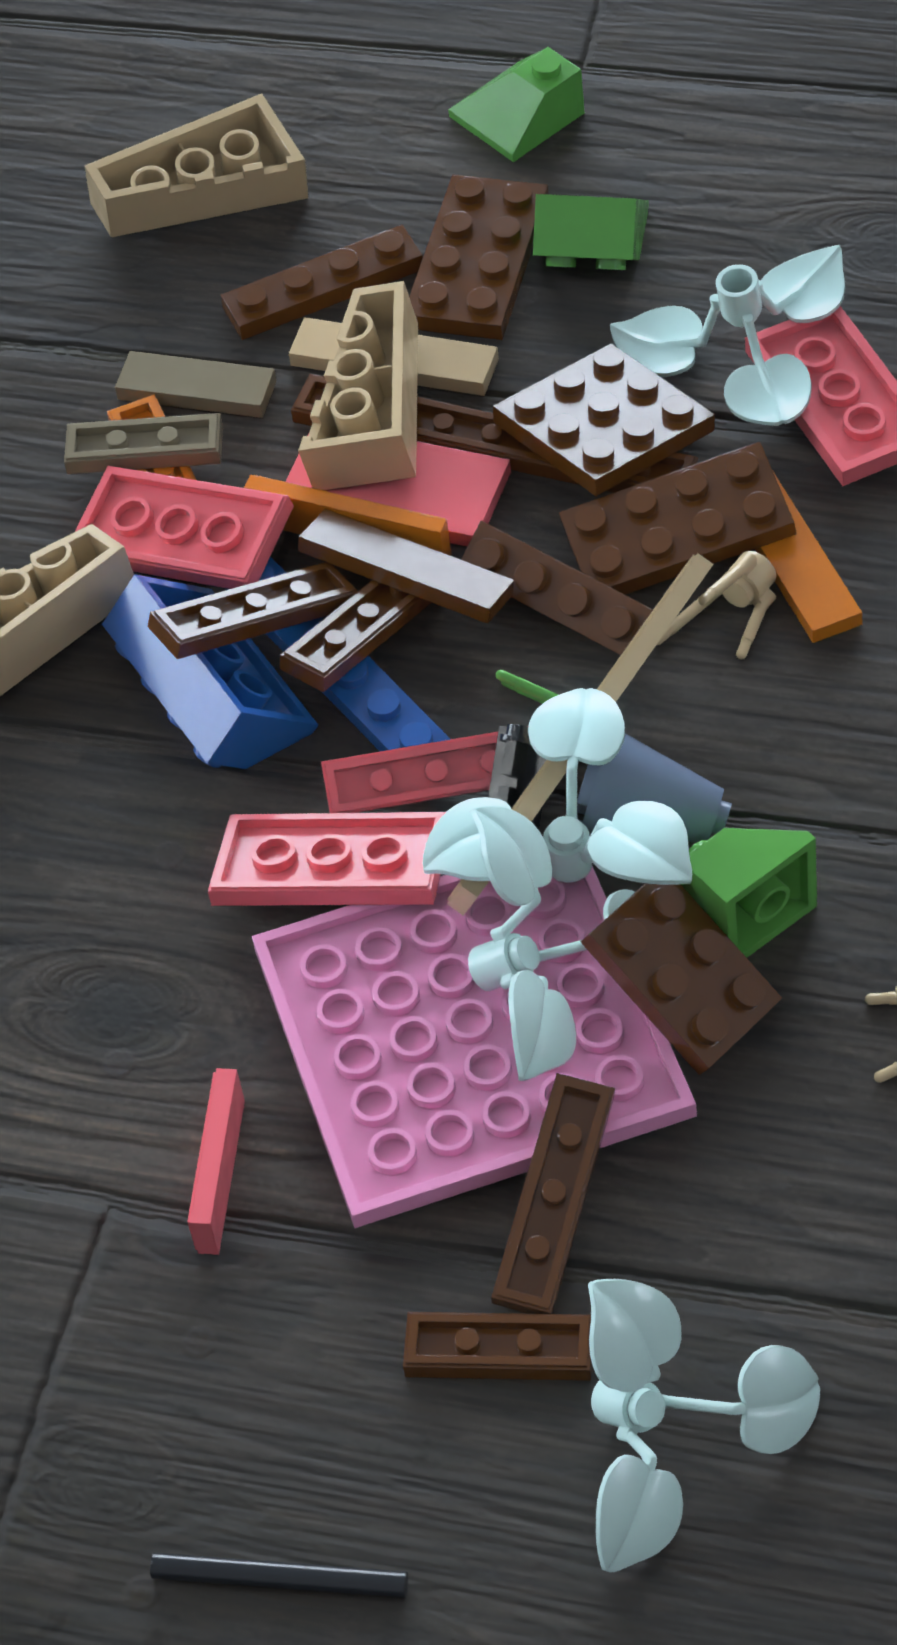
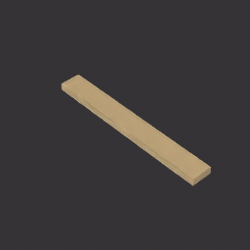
[447,553,713,916]

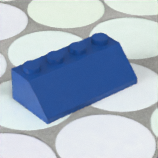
[102,574,318,769]

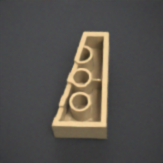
[85,94,308,237]
[298,281,418,491]
[0,524,134,696]

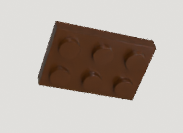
[580,883,782,1075]

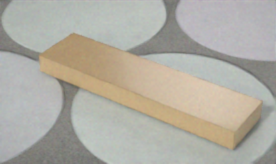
[289,317,499,396]

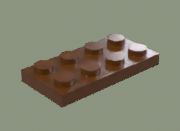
[409,174,549,340]
[559,442,797,595]

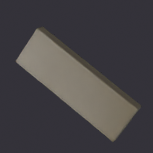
[115,351,277,418]
[64,413,223,474]

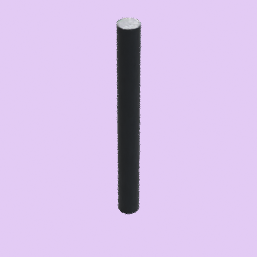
[150,1553,408,1598]

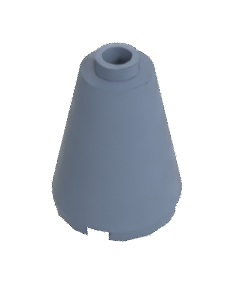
[577,733,732,843]

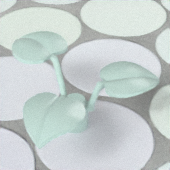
[610,245,845,426]
[422,688,692,885]
[468,806,635,1081]
[588,1279,820,1572]

